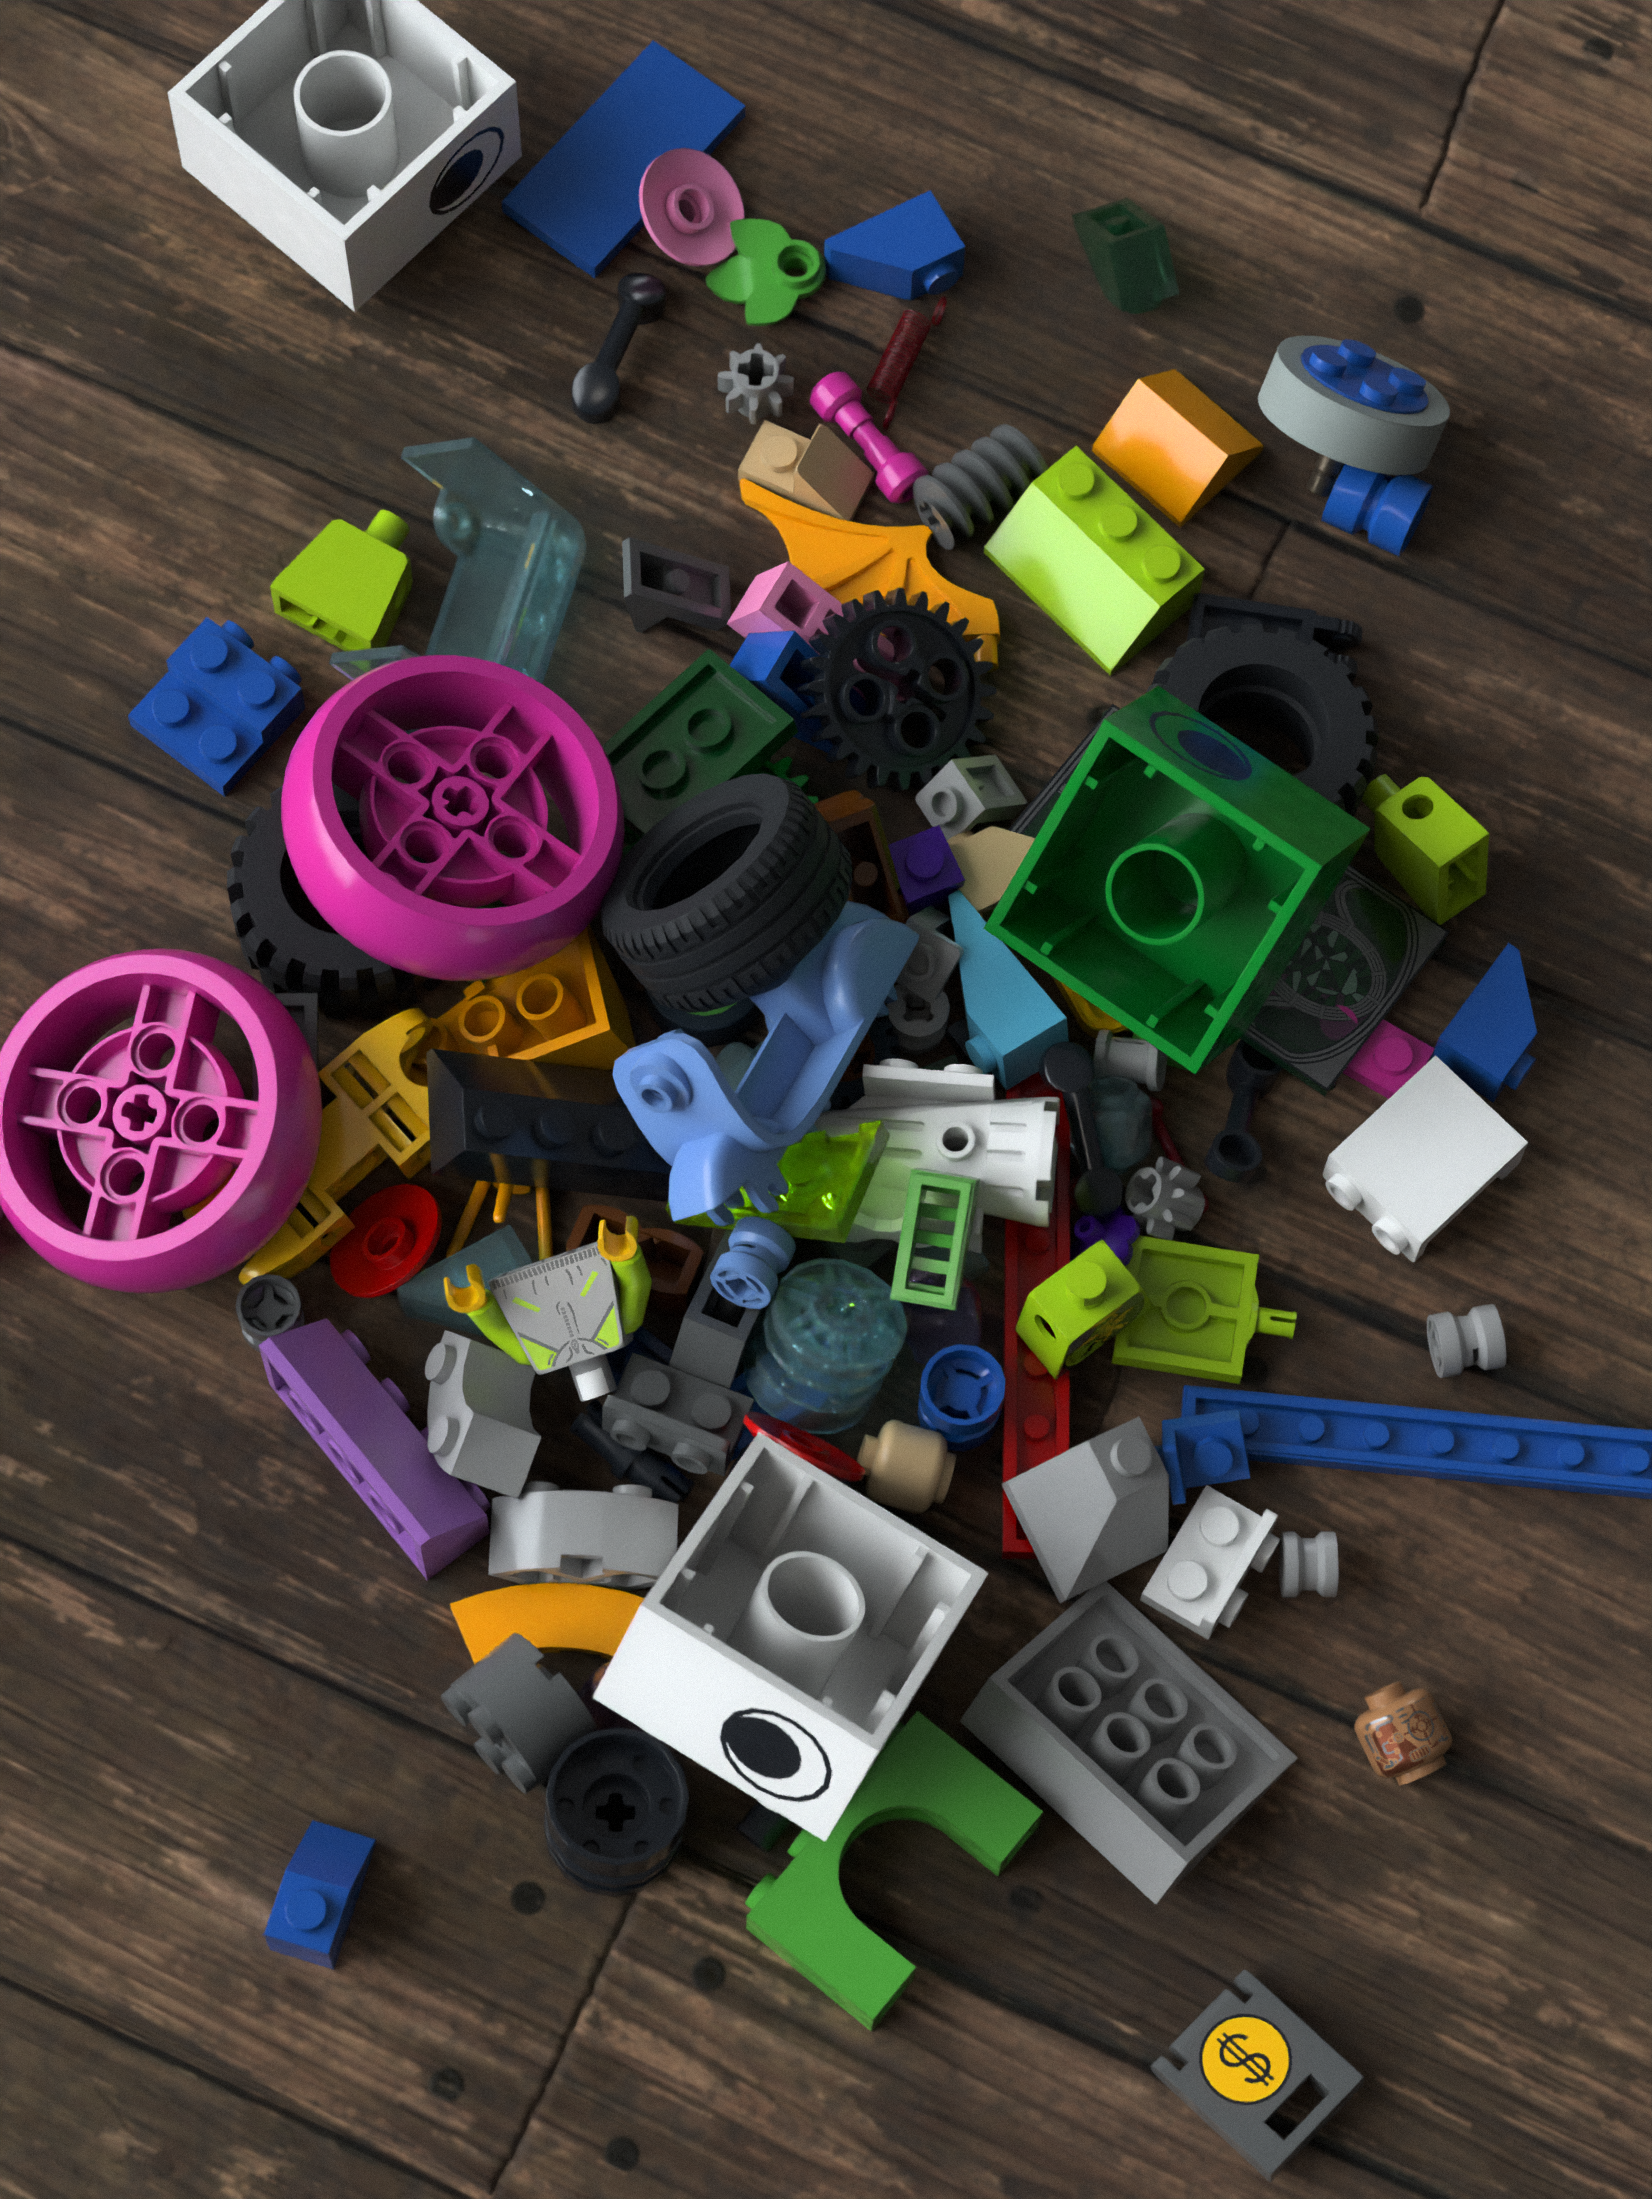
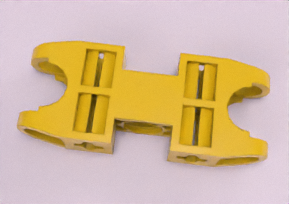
[183,1008,433,1285]

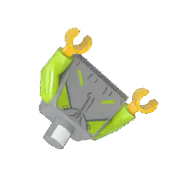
[443,1216,652,1401]

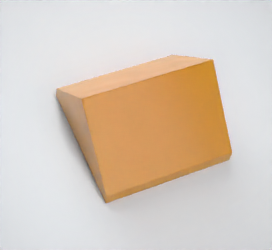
[1092,369,1264,528]

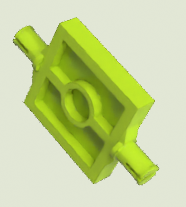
[1111,1235,1297,1384]

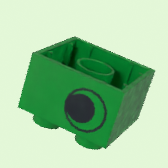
[983,686,1371,1074]

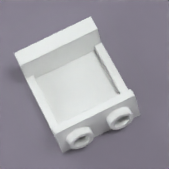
[1323,1055,1528,1262]

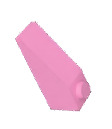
[727,561,905,701]

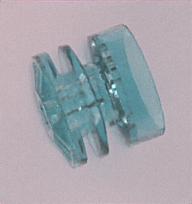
[743,1258,907,1434]

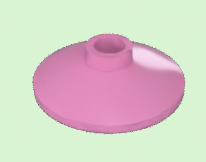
[639,148,744,267]

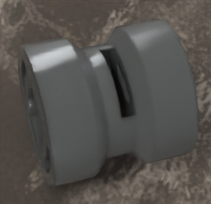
[235,1274,306,1353]

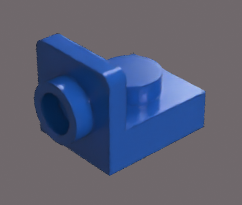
[1154,1409,1250,1505]

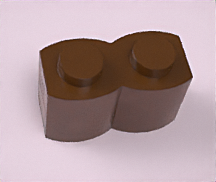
[566,1204,704,1318]

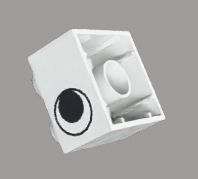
[168,0,522,312]
[592,1432,988,1841]

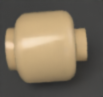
[857,1420,956,1514]

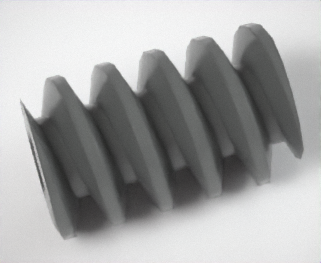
[913,424,1048,550]

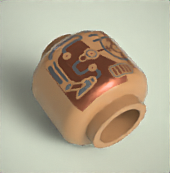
[1354,1681,1452,1786]

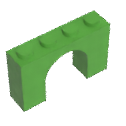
[745,1711,1043,2031]

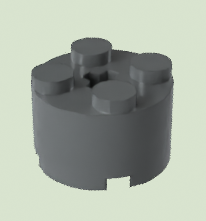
[440,1633,597,1794]

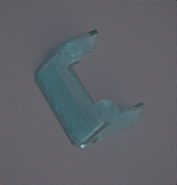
[329,437,586,684]

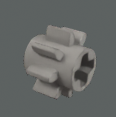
[718,343,794,424]
[1125,1157,1205,1241]

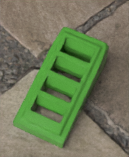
[890,1168,981,1310]

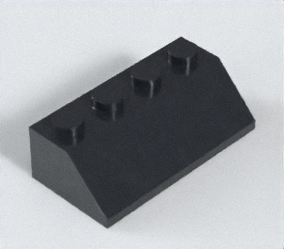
[426,1048,672,1202]

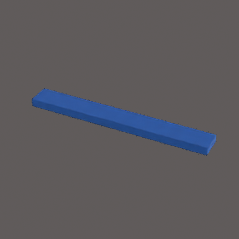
[1180,1385,1652,1499]

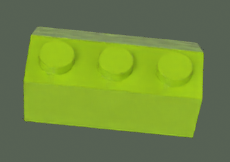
[984,446,1205,676]

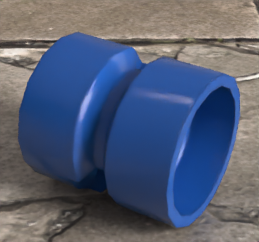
[1321,464,1434,557]
[917,1344,1006,1451]

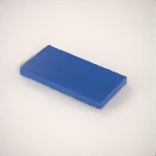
[502,40,746,279]

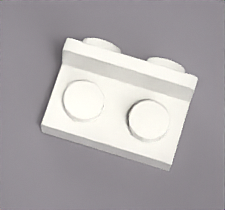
[1140,1485,1281,1640]

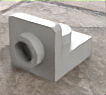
[915,755,1029,840]
[896,905,964,1002]

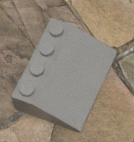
[960,1581,1298,1905]

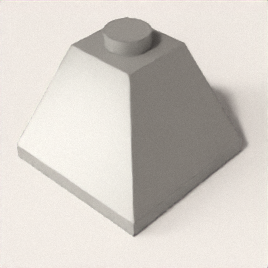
[1001,1417,1169,1603]

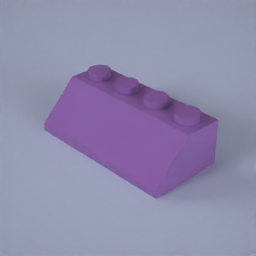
[259,1318,491,1581]

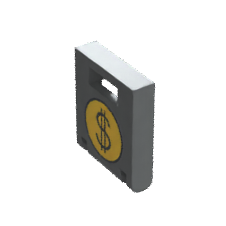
[1151,1970,1364,2183]

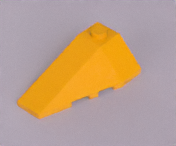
[373,925,636,1120]

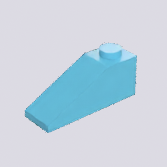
[948,890,1069,1091]

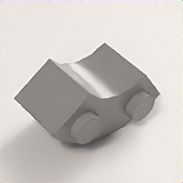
[425,1330,541,1499]
[488,1481,679,1591]

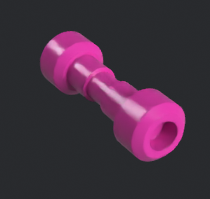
[810,372,928,503]

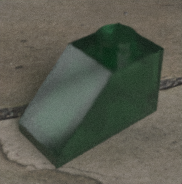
[1072,198,1179,314]

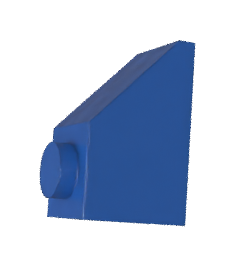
[824,190,965,301]
[730,631,867,753]
[1431,943,1537,1103]
[264,1820,377,1969]

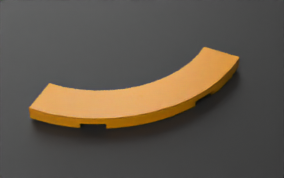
[450,1582,645,1665]

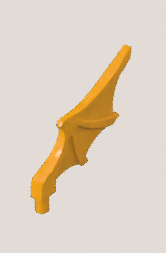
[739,478,1001,672]

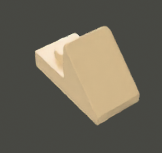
[738,420,874,521]

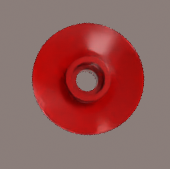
[330,1184,442,1298]
[743,1411,865,1482]

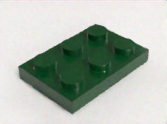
[602,649,798,838]

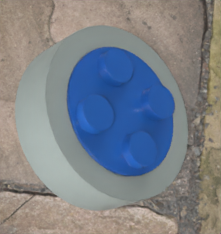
[1258,336,1450,496]

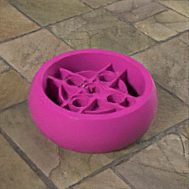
[281,655,625,981]
[0,948,323,1294]

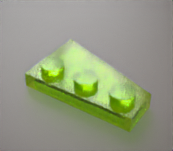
[665,1120,890,1243]

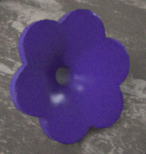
[1070,1206,1140,1266]

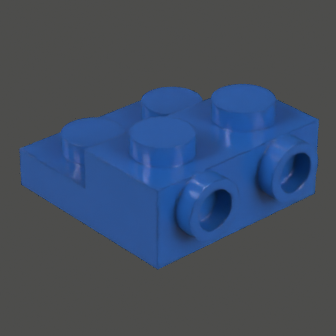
[128,617,305,797]

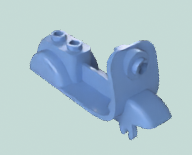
[612,901,919,1226]

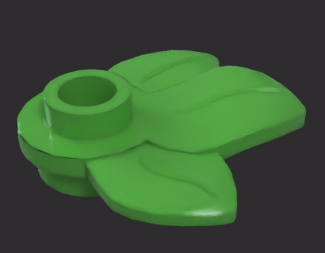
[705,219,826,326]

